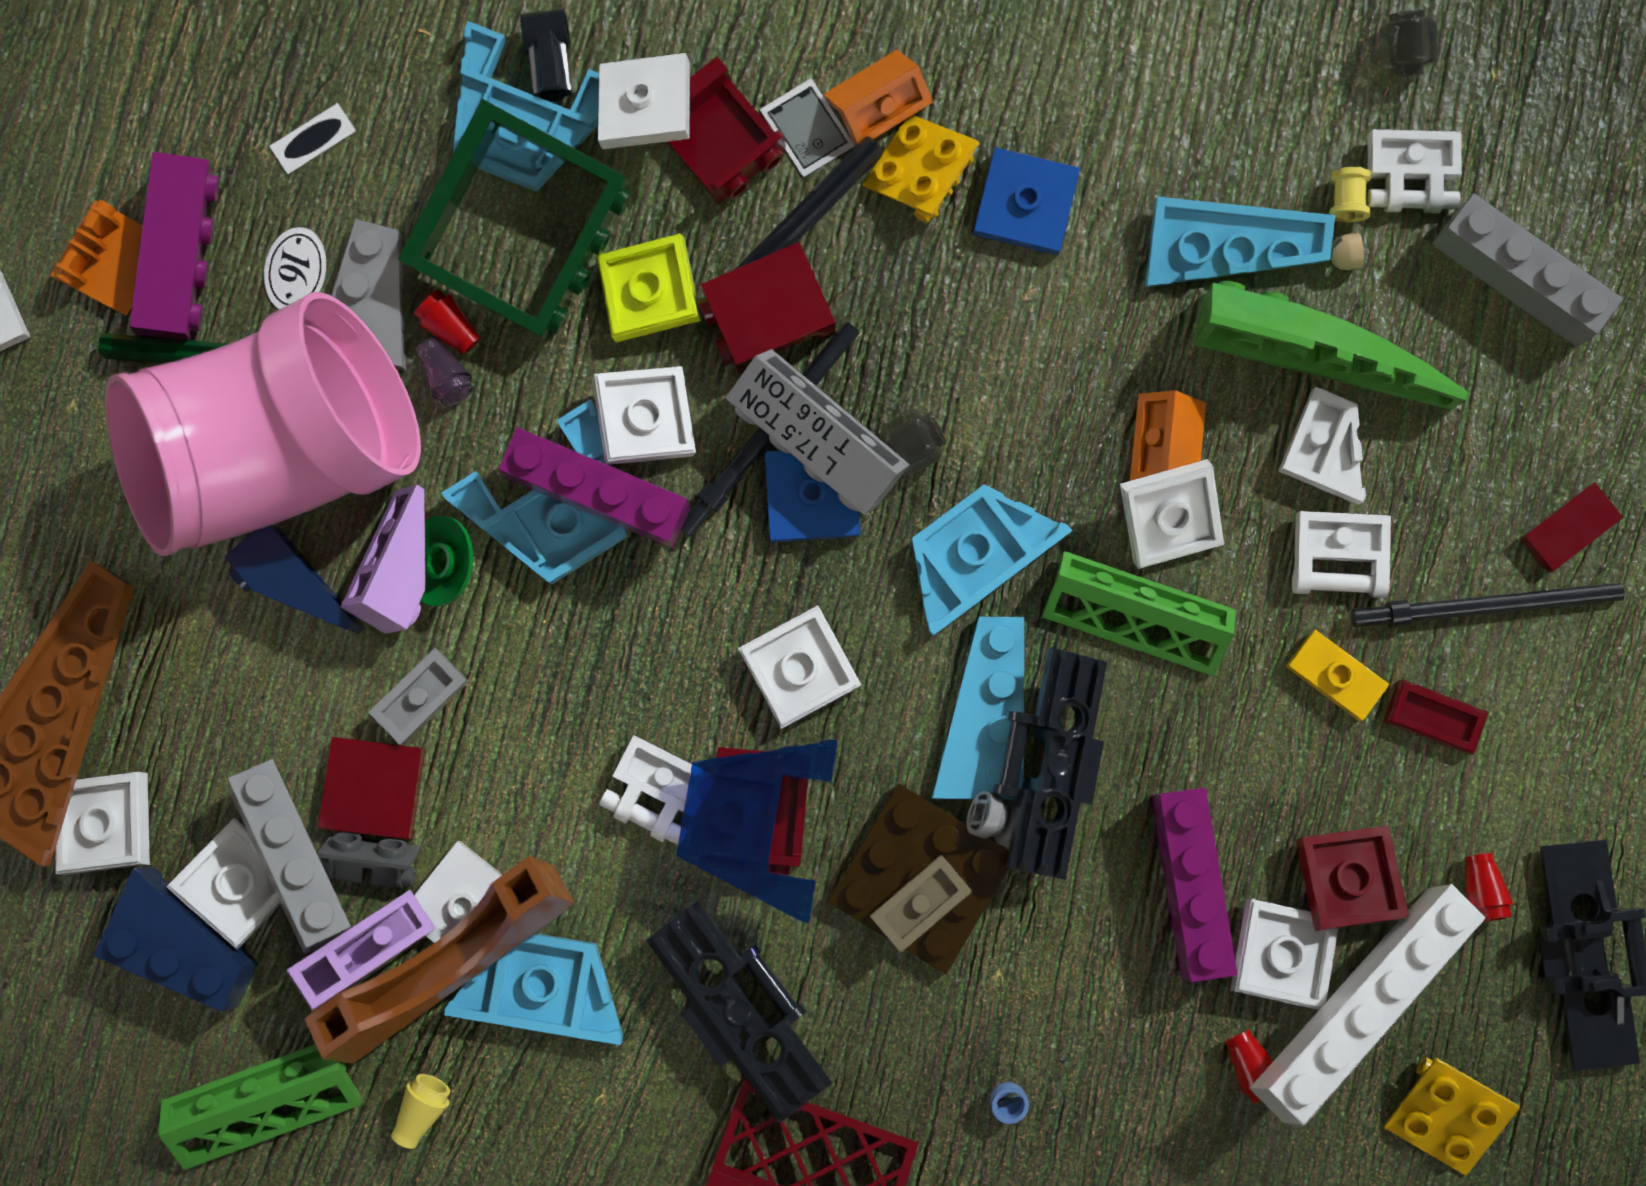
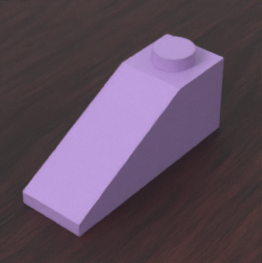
[340,484,425,634]
[287,890,436,1012]

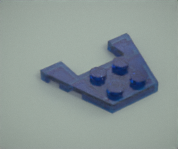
[676,739,838,924]

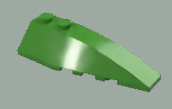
[1192,281,1468,410]

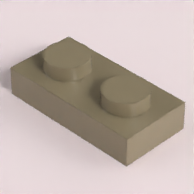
[870,855,972,953]

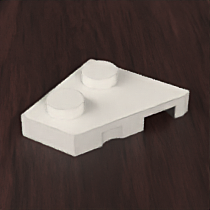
[1279,387,1366,505]

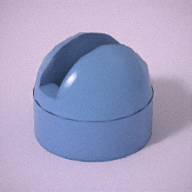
[990,1082,1029,1124]

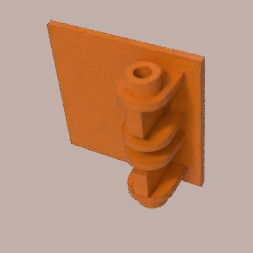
[50,199,143,317]

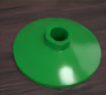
[420,516,473,606]

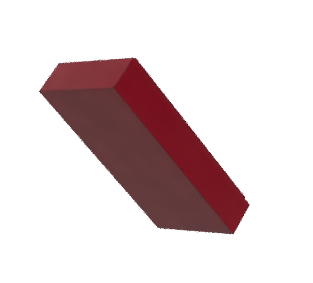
[1520,482,1624,573]
[1383,679,1489,755]

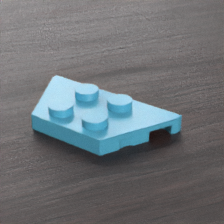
[911,485,1072,637]
[444,933,623,1045]

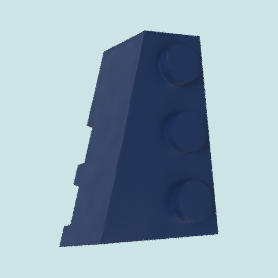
[94,867,258,1012]

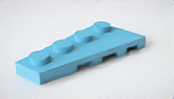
[1145,197,1335,288]
[931,617,1024,800]

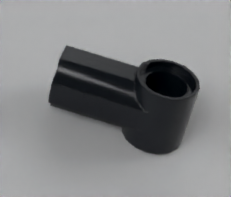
[520,8,573,102]

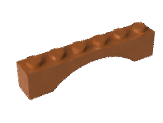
[304,855,575,1064]

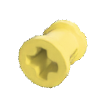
[1329,167,1371,222]

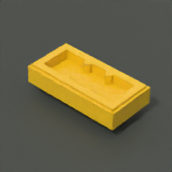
[1285,629,1390,721]

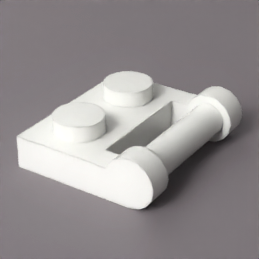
[1292,511,1391,598]

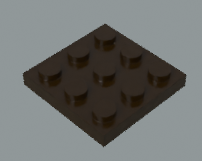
[827,783,1009,975]

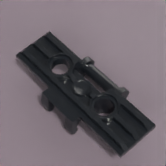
[992,648,1107,880]
[1538,839,1646,1070]
[646,900,833,1124]

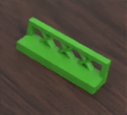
[1042,551,1236,676]
[159,1044,361,1170]

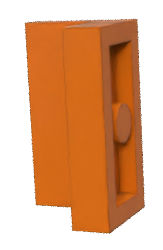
[823,50,933,145]
[1130,390,1206,481]

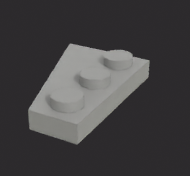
[332,219,406,371]

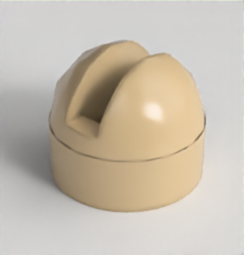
[1330,233,1364,270]

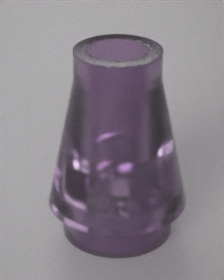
[416,338,473,406]

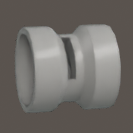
[967,790,1018,847]

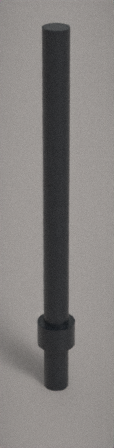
[681,322,860,538]
[1350,583,1625,628]

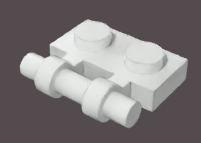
[1367,129,1462,213]
[599,735,716,846]

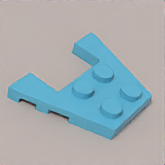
[453,21,599,192]
[441,399,628,585]

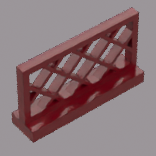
[706,1079,919,1186]

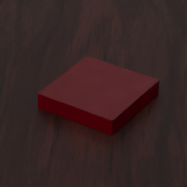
[318,737,426,839]
[1296,826,1409,932]

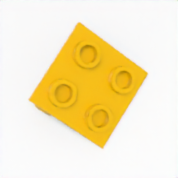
[862,115,980,223]
[1384,1057,1520,1176]

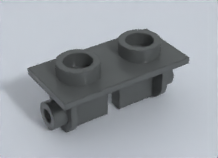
[317,832,421,889]

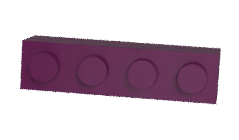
[130,152,219,340]
[498,427,691,549]
[1150,787,1238,982]

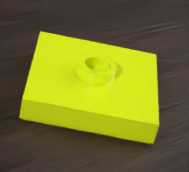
[596,233,701,342]

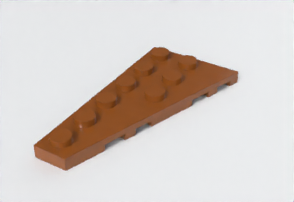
[0,561,134,867]

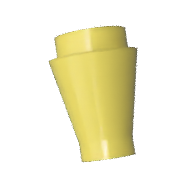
[391,1074,450,1149]

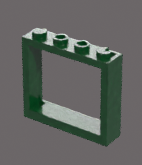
[398,99,632,341]

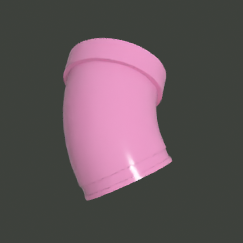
[105,292,421,556]

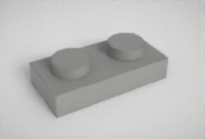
[368,648,469,745]

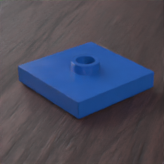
[973,147,1081,256]
[765,451,860,543]

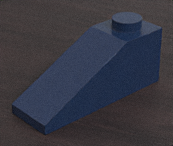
[224,524,364,634]

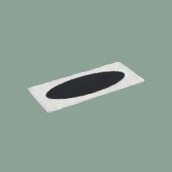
[269,103,356,174]

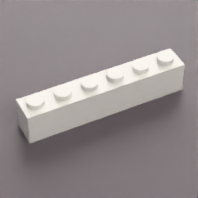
[1250,884,1485,1125]

